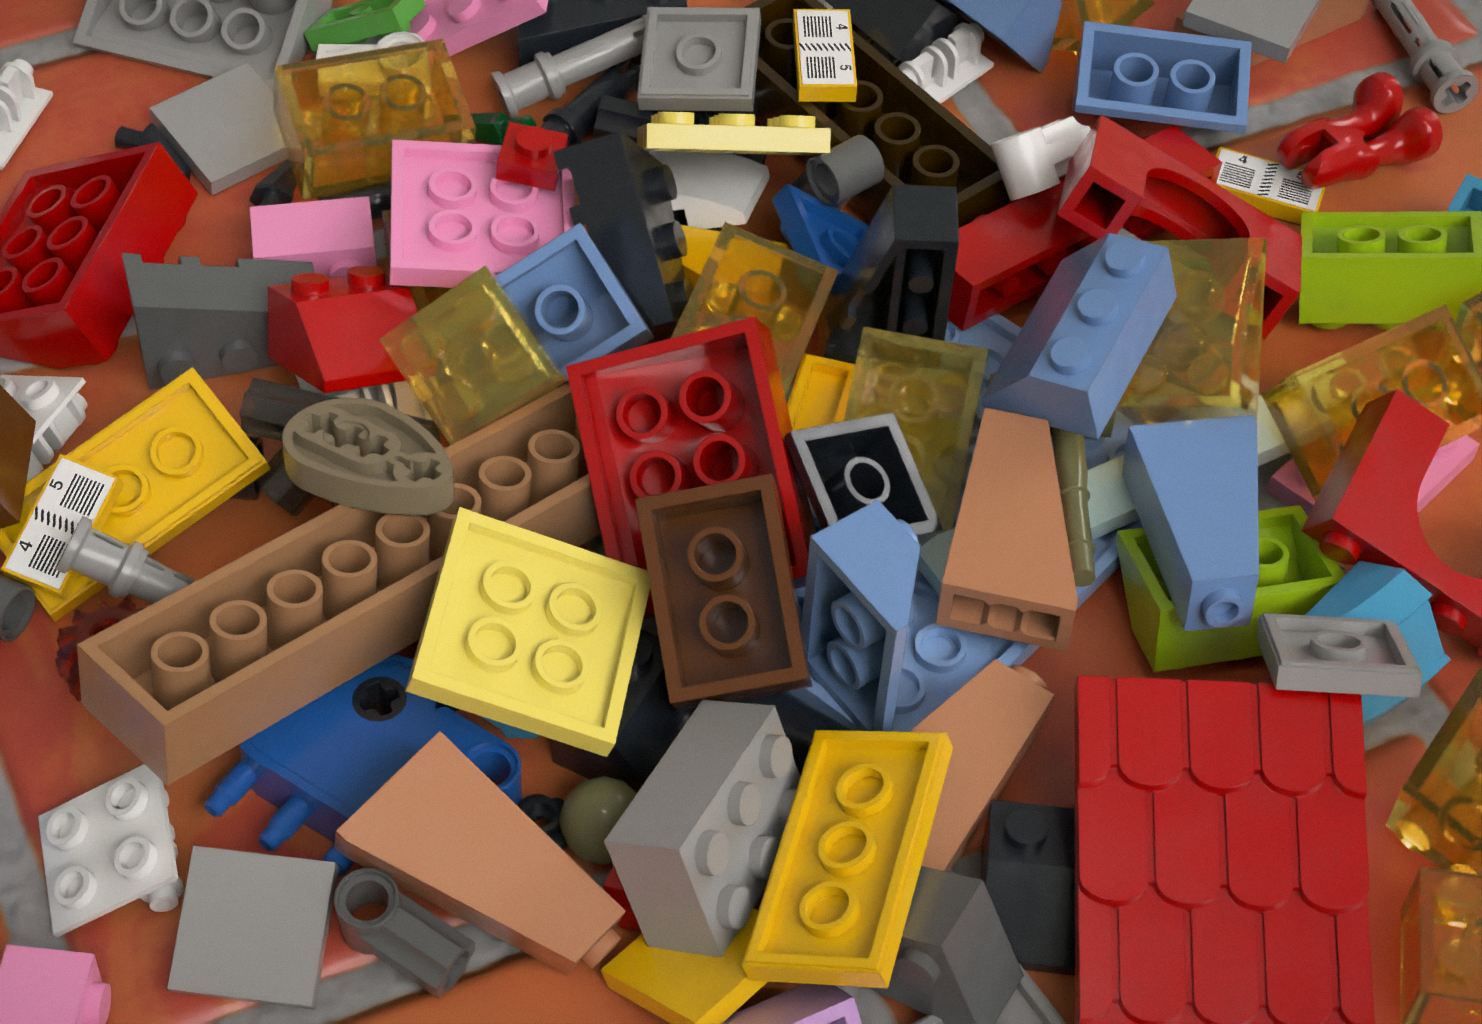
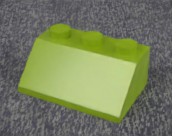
[1299,211,1482,330]
[1116,505,1345,672]

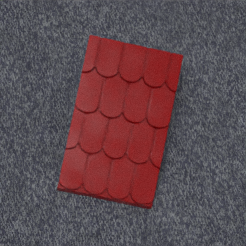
[1074,675,1375,1024]

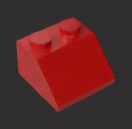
[267,266,438,393]

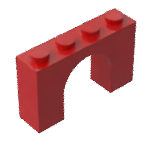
[1057,114,1302,339]
[1301,388,1482,658]

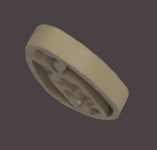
[282,398,455,515]

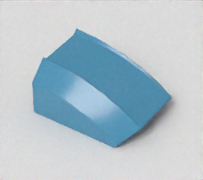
[1306,561,1451,729]

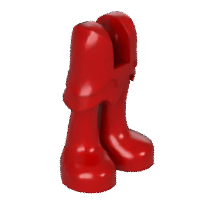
[1276,72,1443,190]

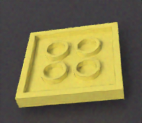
[637,112,831,156]
[405,507,650,757]

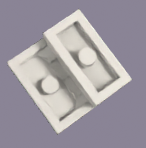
[649,151,770,229]

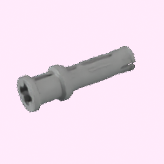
[1370,0,1479,113]
[490,14,647,119]
[56,516,197,604]

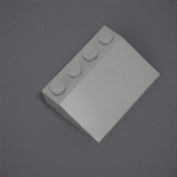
[72,0,333,96]

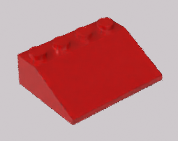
[0,142,198,369]
[566,316,816,619]

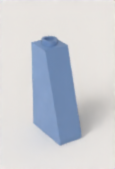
[1122,415,1259,631]

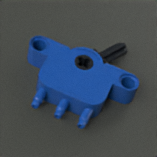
[204,654,523,878]

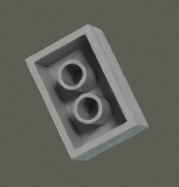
[604,700,800,958]

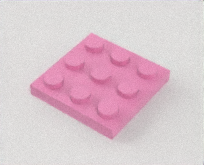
[389,139,575,289]

